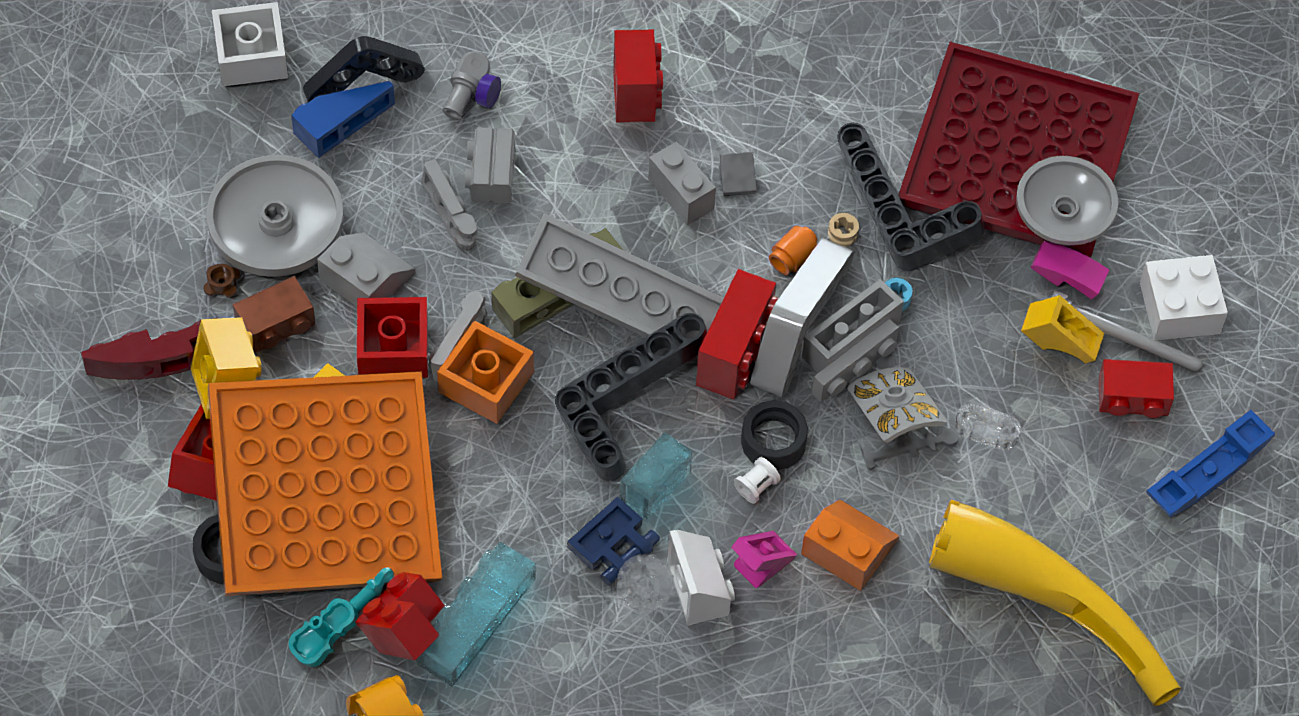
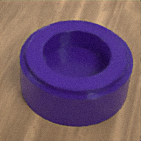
[475,74,501,108]

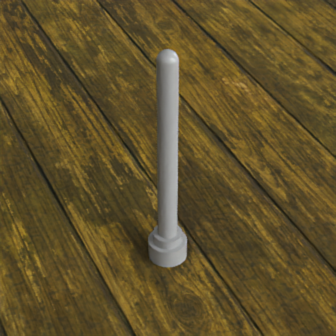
[1052,290,1203,372]

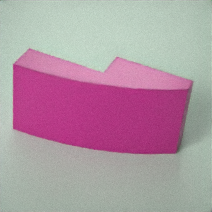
[1030,241,1109,300]

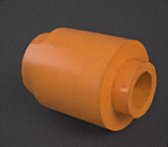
[769,226,817,275]

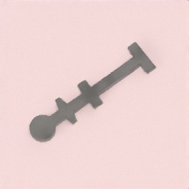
[861,428,959,470]

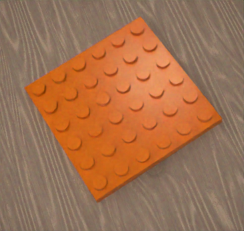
[208,372,442,596]

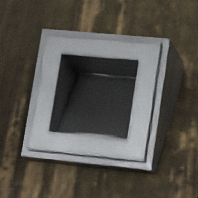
[719,152,756,196]

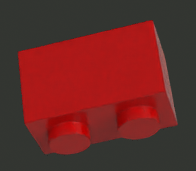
[1099,359,1174,418]

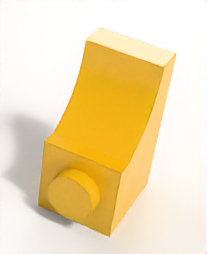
[1021,295,1104,364]

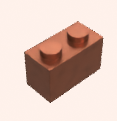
[233,276,315,353]

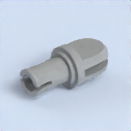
[442,51,490,120]

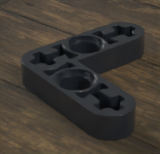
[303,36,425,102]

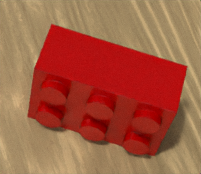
[696,269,779,400]

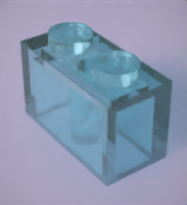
[620,432,692,520]

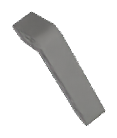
[750,238,854,398]

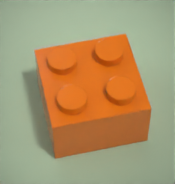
[437,320,534,424]

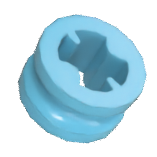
[885,278,913,312]

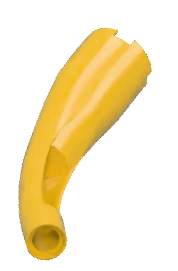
[929,500,1181,706]

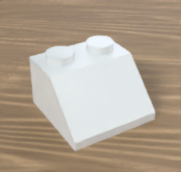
[667,530,735,626]

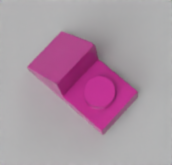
[731,531,797,588]

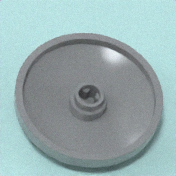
[206,155,344,277]

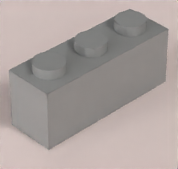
[802,279,904,373]

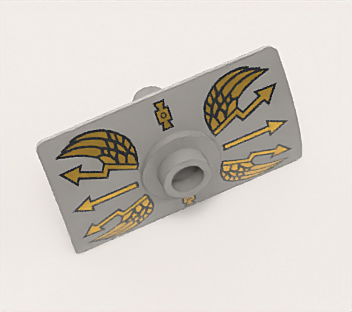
[847,367,947,443]

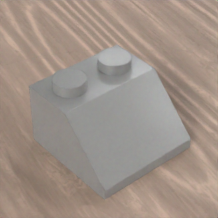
[317,232,416,307]

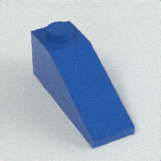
[291,81,395,158]

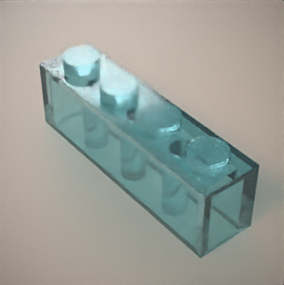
[417,542,536,687]

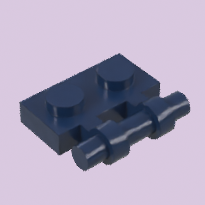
[567,497,660,586]

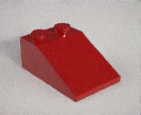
[167,404,217,502]

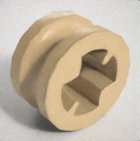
[828,213,859,247]

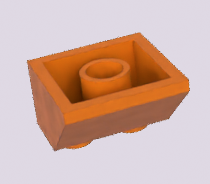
[801,500,899,591]

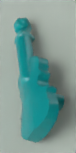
[288,567,394,667]

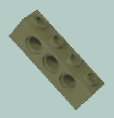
[491,228,623,338]

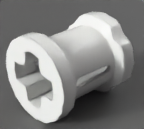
[734,457,781,504]

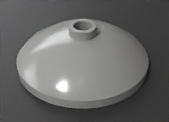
[1016,156,1118,245]

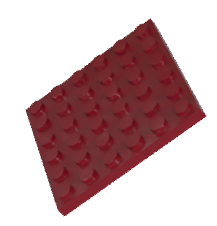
[898,41,1140,258]

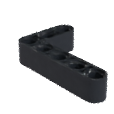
[837,122,985,271]
[555,313,707,481]

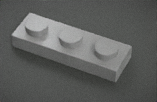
[811,318,899,402]

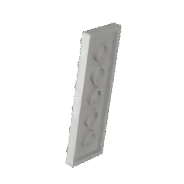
[515,213,724,362]

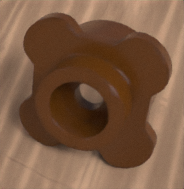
[203,264,240,298]

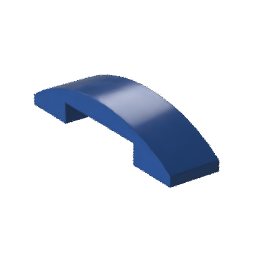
[1146,409,1275,518]

